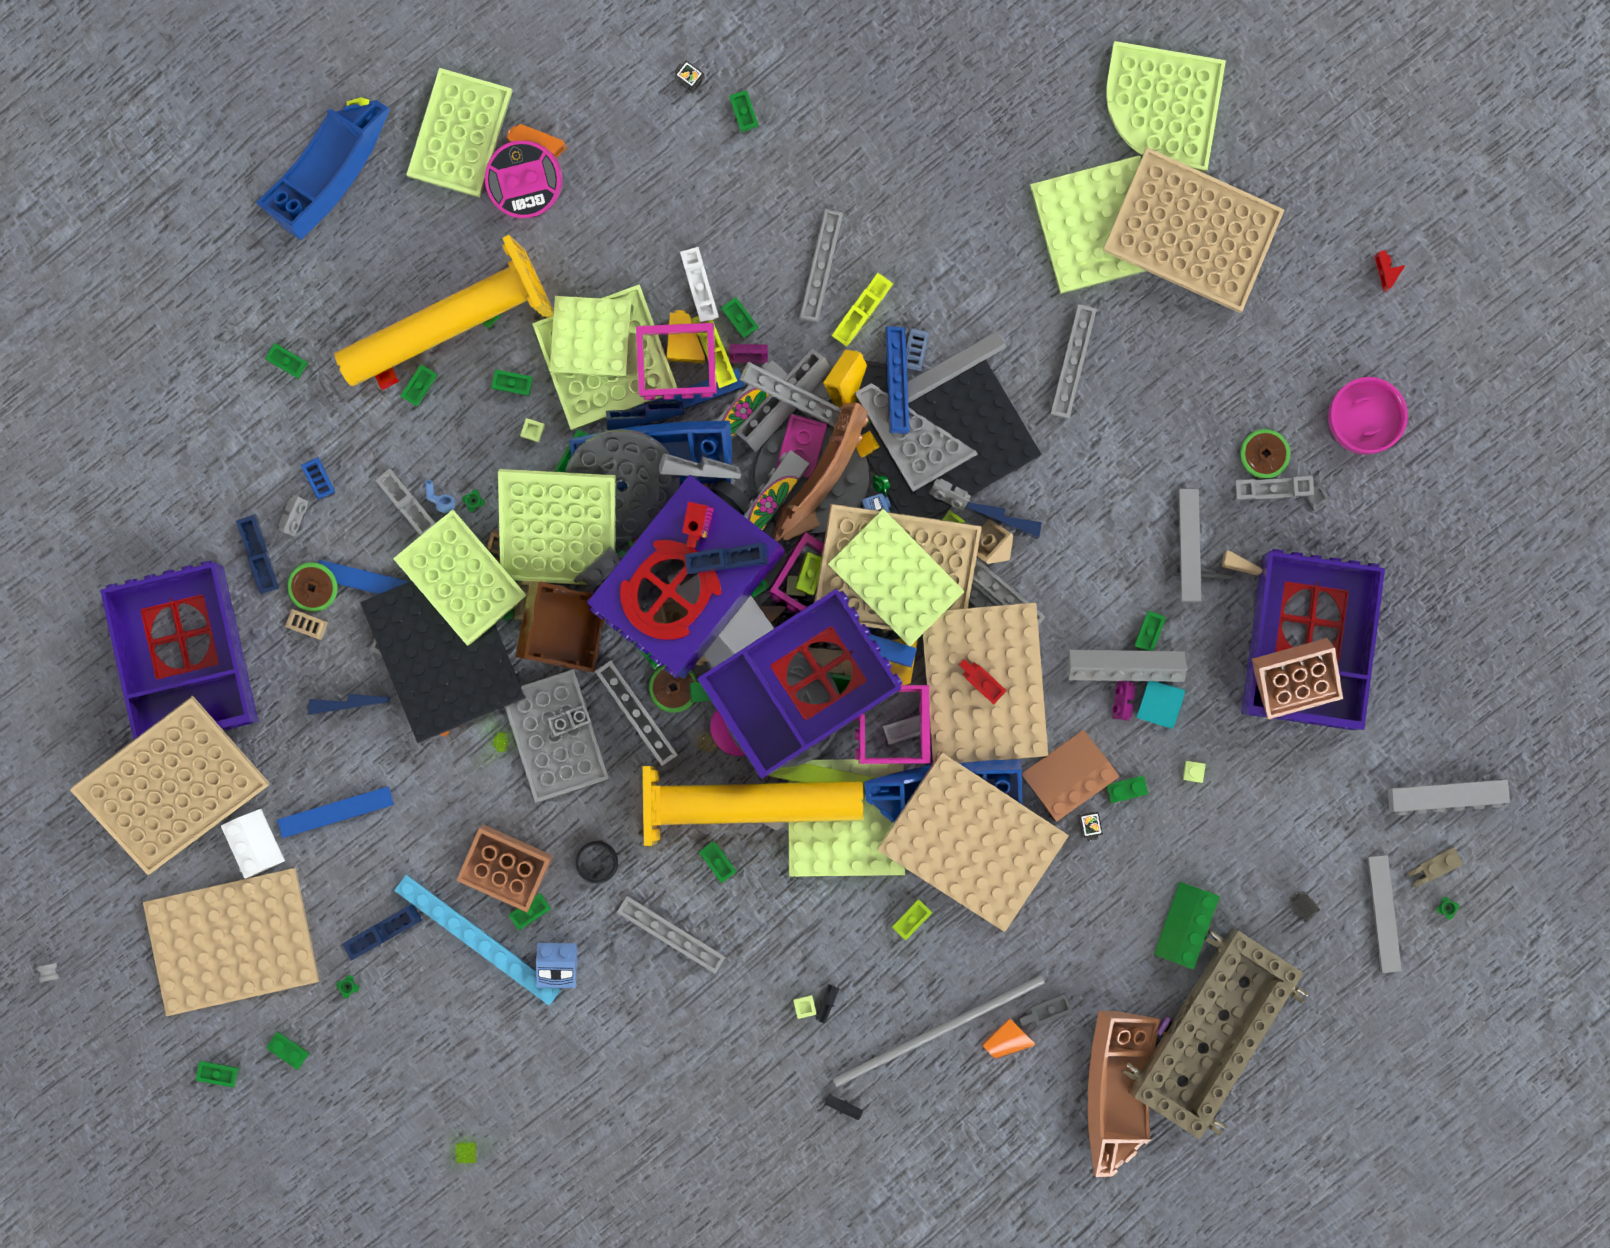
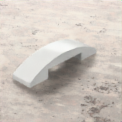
[680,247,719,323]

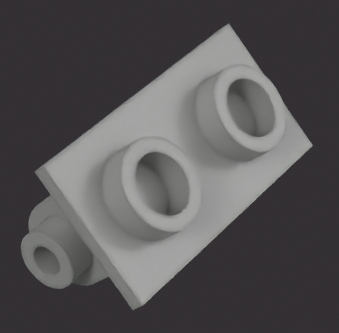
[929,479,971,511]
[278,495,309,536]

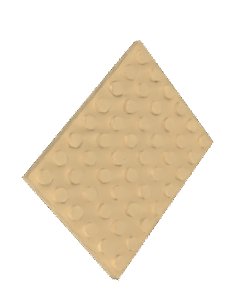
[1102,148,1284,313]
[814,504,982,630]
[922,602,1048,763]
[70,696,269,875]
[877,752,1069,932]
[143,868,319,1016]

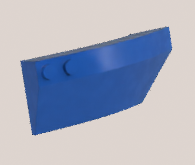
[256,100,390,240]
[569,421,732,490]
[865,759,1023,822]

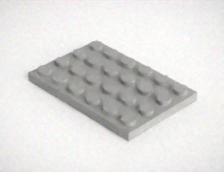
[505,669,609,803]

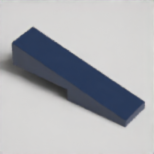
[606,401,684,431]
[965,502,1042,539]
[236,514,279,594]
[685,543,769,574]
[308,694,390,715]
[342,904,422,961]

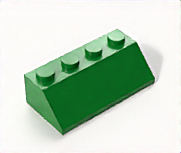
[1154,882,1220,970]

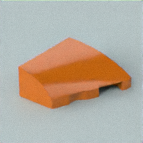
[981,1018,1035,1059]

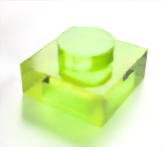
[494,732,507,752]
[456,1142,477,1163]

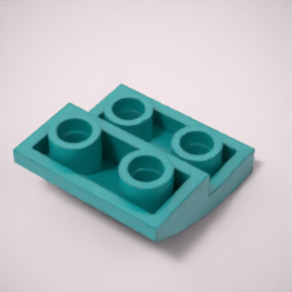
[1136,681,1185,729]

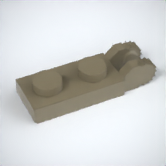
[1407,847,1463,888]

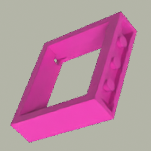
[636,323,717,400]
[767,532,824,613]
[855,685,930,764]

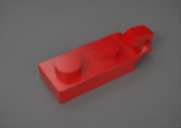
[958,659,1007,705]

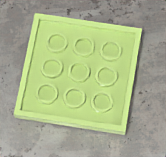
[550,296,632,377]

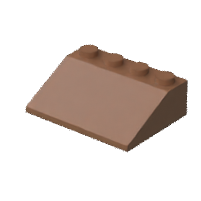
[1252,638,1343,719]
[1022,730,1119,822]
[456,825,554,912]

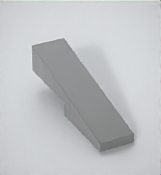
[658,453,741,479]
[375,469,436,536]

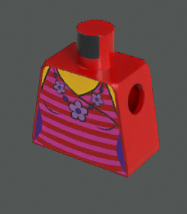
[683,501,714,548]

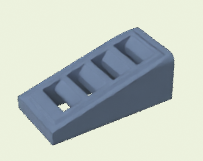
[906,329,929,372]

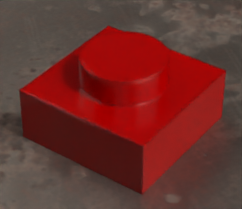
[375,367,399,391]

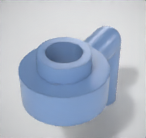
[425,480,455,513]

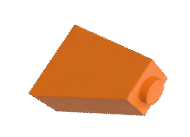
[506,124,567,158]

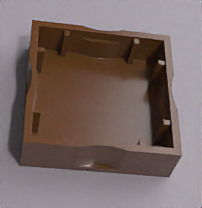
[515,581,605,672]

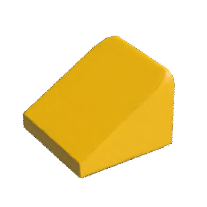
[856,431,880,458]

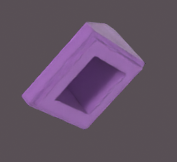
[1157,1016,1173,1037]

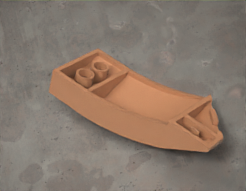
[771,403,869,542]
[1088,1011,1160,1177]

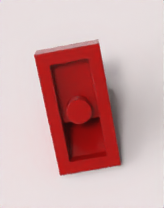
[1374,250,1405,292]

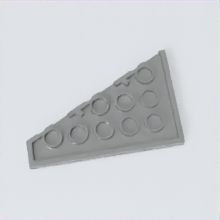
[855,383,977,492]

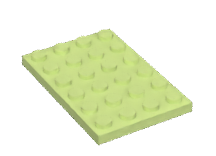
[407,68,513,198]
[828,509,965,646]
[393,510,527,646]

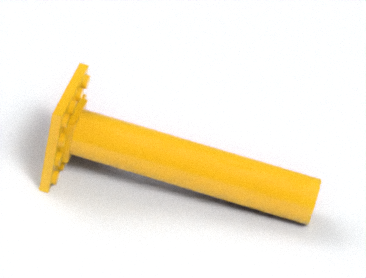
[334,235,554,387]
[643,766,863,846]

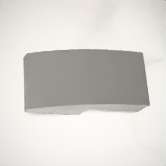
[547,705,591,738]

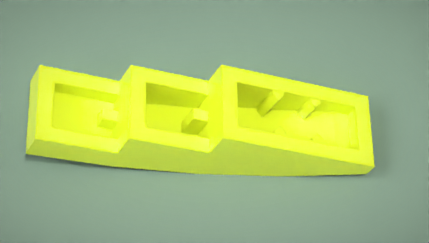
[832,273,894,347]
[691,316,737,388]

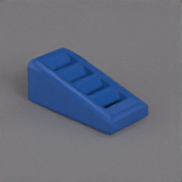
[301,456,335,500]

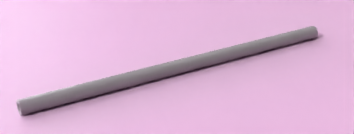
[833,975,1045,1087]

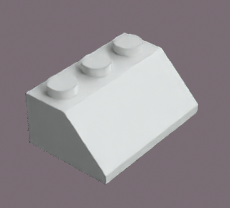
[221,809,285,879]

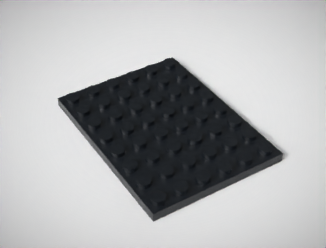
[860,359,1042,519]
[360,581,526,744]

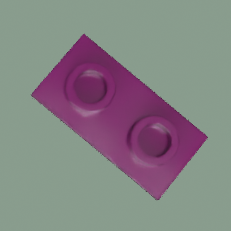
[729,344,768,364]
[1112,681,1136,721]

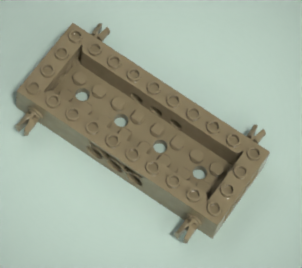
[1121,928,1308,1139]

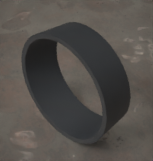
[710,479,750,515]
[576,841,618,884]

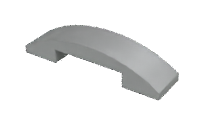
[1235,476,1314,500]

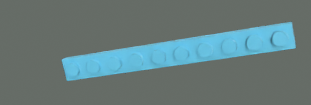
[394,875,561,1005]

